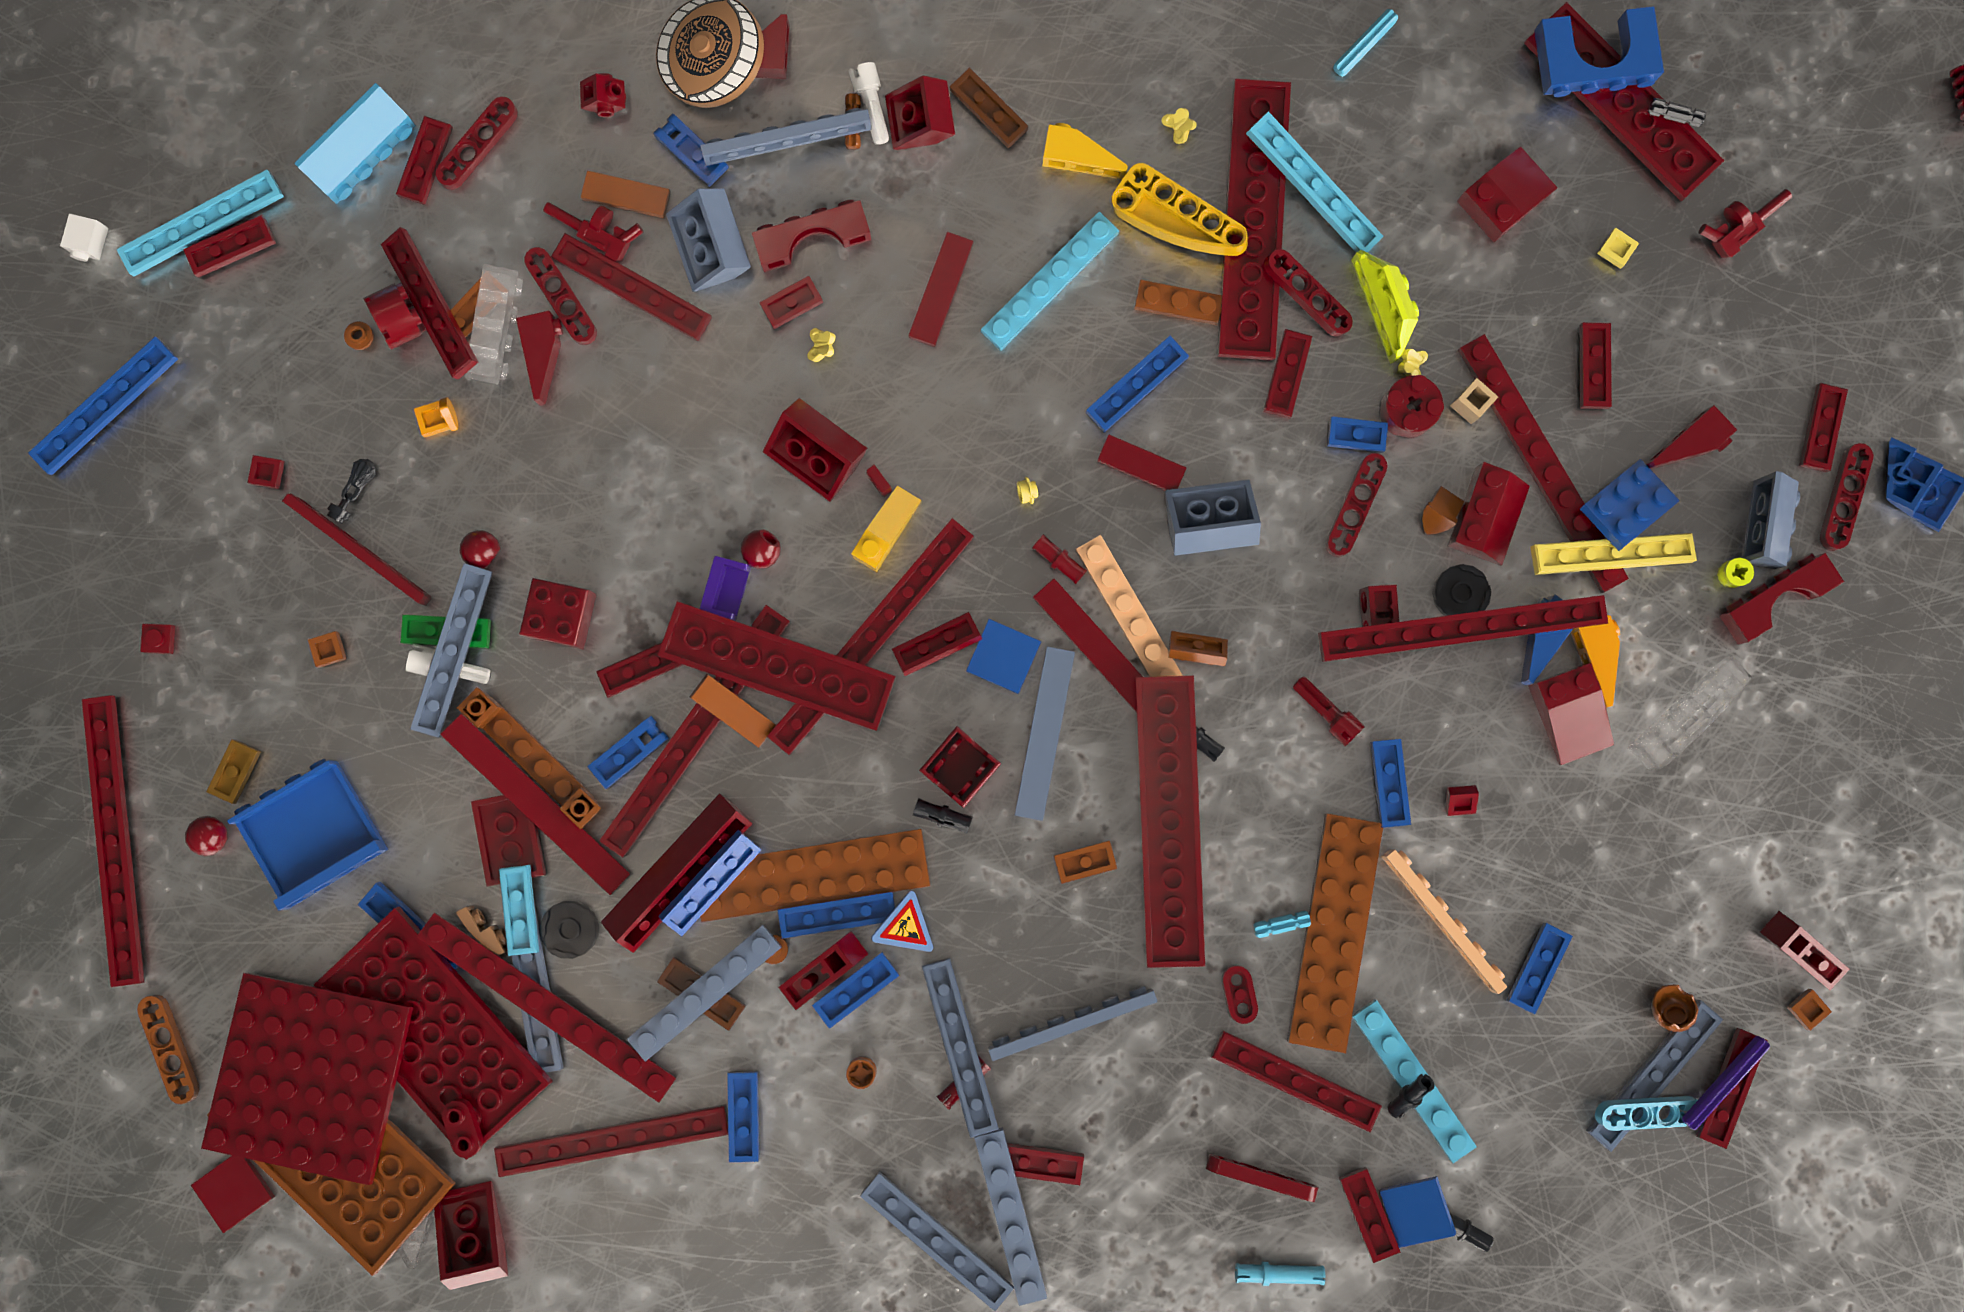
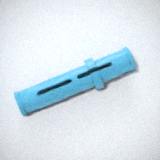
[1235,1261,1325,1286]

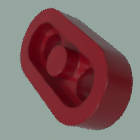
[1222,965,1258,1024]
[442,1098,484,1158]

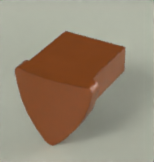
[1422,486,1465,534]

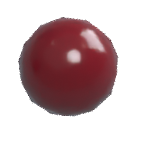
[741,529,781,569]
[460,530,501,569]
[185,816,228,856]

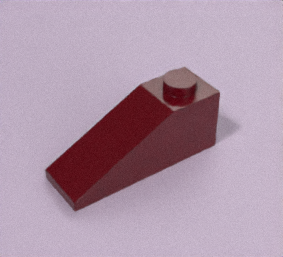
[516,310,563,406]
[1646,405,1737,469]
[1760,911,1850,991]
[778,931,868,1010]

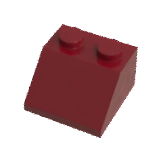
[885,75,955,150]

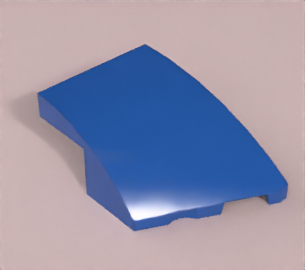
[1886,437,1964,532]

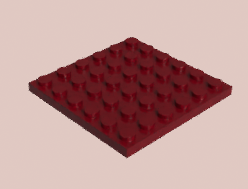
[201,973,413,1185]

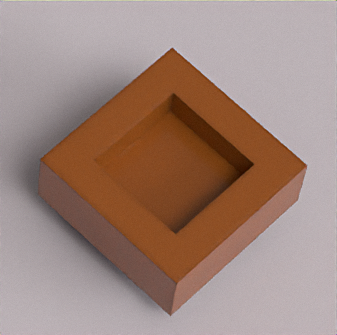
[308,631,347,668]
[1787,988,1832,1031]

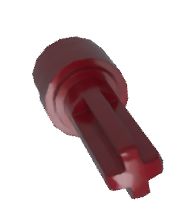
[1293,676,1365,747]

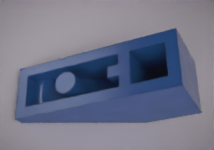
[1521,594,1573,686]

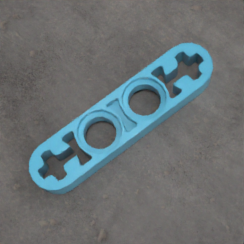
[1595,1096,1697,1131]

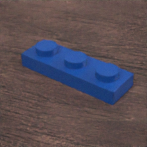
[1370,739,1411,828]
[1506,922,1573,1014]
[812,952,899,1029]
[727,1071,759,1162]

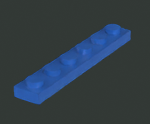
[28,336,178,475]

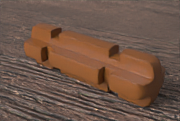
[845,93,861,150]

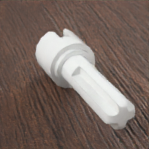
[848,62,889,145]
[406,644,490,684]

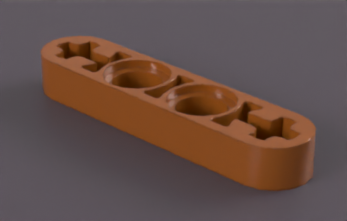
[137,995,200,1104]

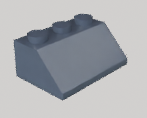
[666,189,751,292]
[1742,471,1800,569]
[1165,479,1261,556]

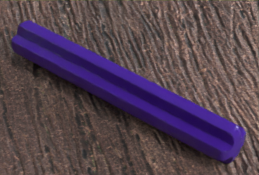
[1682,1036,1770,1130]

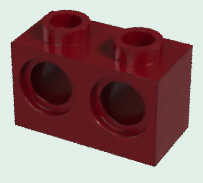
[1359,584,1400,627]

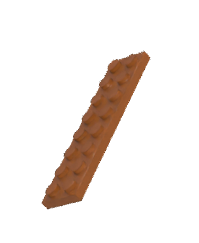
[1287,814,1383,1053]
[700,829,930,922]

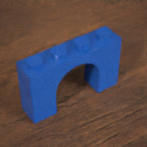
[1534,6,1664,97]

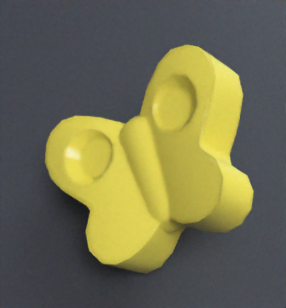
[1162,108,1196,144]
[807,328,836,362]
[1398,349,1428,377]

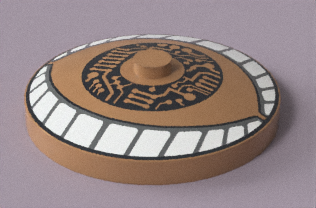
[656,0,764,108]

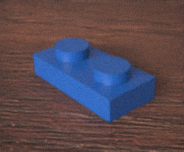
[1327,416,1388,453]

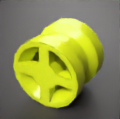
[1717,558,1754,589]

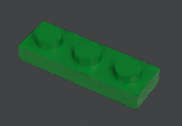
[400,614,491,648]

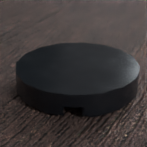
[1432,564,1492,616]
[539,901,598,959]

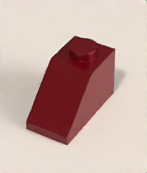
[755,14,790,79]

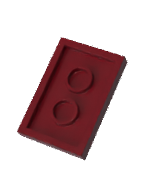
[471,795,546,887]

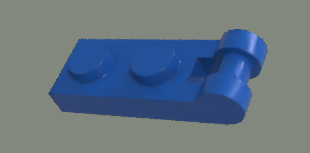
[653,113,728,187]
[587,716,670,789]

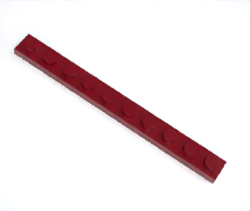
[1458,334,1629,594]
[767,518,974,755]
[1318,595,1609,662]
[599,605,790,858]
[82,695,145,987]
[417,913,676,1103]

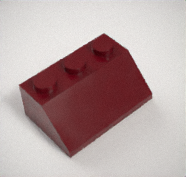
[762,398,868,502]
[1448,462,1530,566]

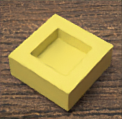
[1597,228,1639,269]

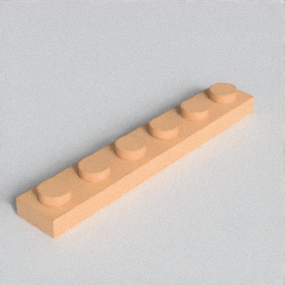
[1076,535,1183,677]
[1381,849,1507,994]

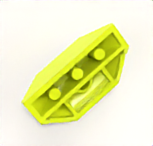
[1351,250,1419,364]

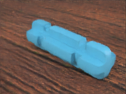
[1253,911,1311,938]

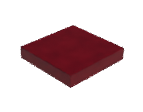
[191,1156,275,1233]

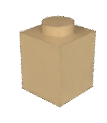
[1450,378,1498,424]

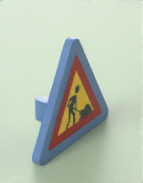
[871,891,933,952]

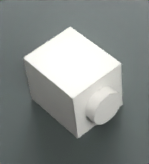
[60,214,109,262]

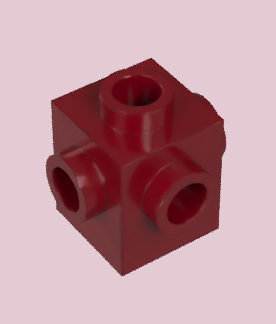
[580,73,626,118]

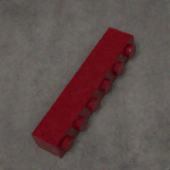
[600,793,753,953]

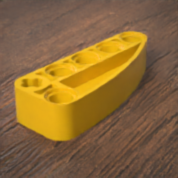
[1112,163,1248,256]

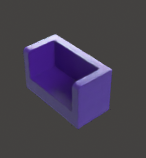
[700,556,751,621]

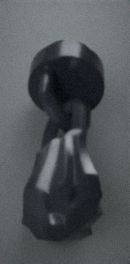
[327,458,376,524]

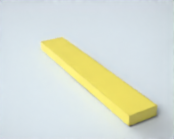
[1530,533,1697,575]

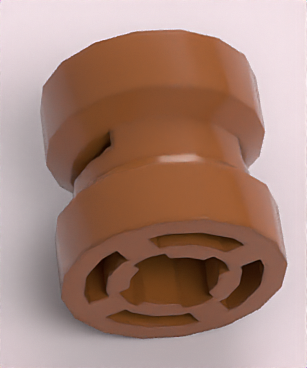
[846,1056,877,1089]

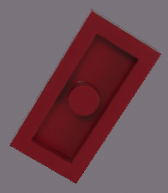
[759,276,823,329]

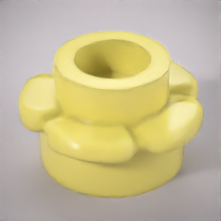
[1017,477,1038,504]

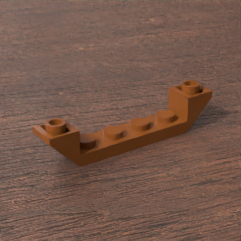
[457,687,601,829]

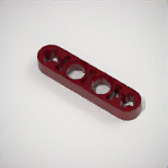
[436,96,518,190]
[524,247,597,345]
[1264,249,1353,337]
[1820,443,1874,551]
[1325,453,1388,557]
[1205,1154,1319,1202]

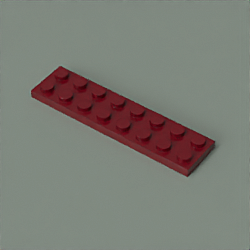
[1524,2,1725,201]
[657,601,896,731]

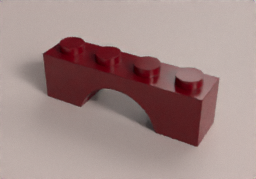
[752,200,871,272]
[1720,553,1844,645]

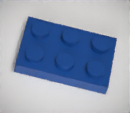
[1580,459,1680,551]

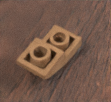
[456,906,507,955]

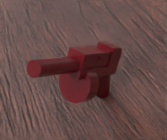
[1698,189,1792,258]
[543,202,644,262]

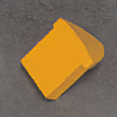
[414,397,458,437]

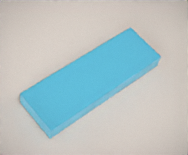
[499,865,539,956]

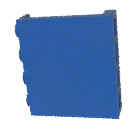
[227,759,389,911]

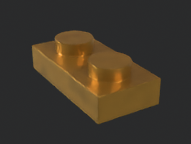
[206,739,261,804]

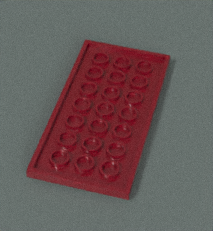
[313,906,553,1160]

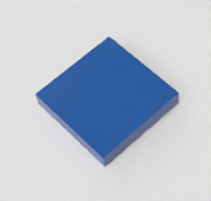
[966,619,1041,694]
[1380,1176,1456,1248]

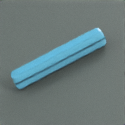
[1333,9,1398,77]

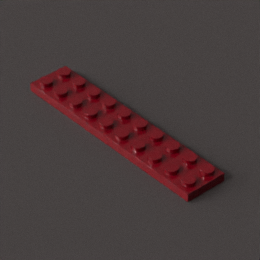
[1218,79,1291,360]
[1136,675,1205,968]

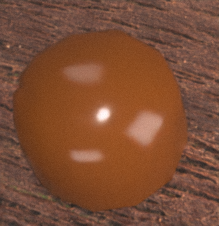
[1651,984,1699,1032]

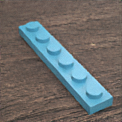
[1246,112,1383,253]
[116,169,284,277]
[981,211,1119,351]
[1352,999,1477,1163]

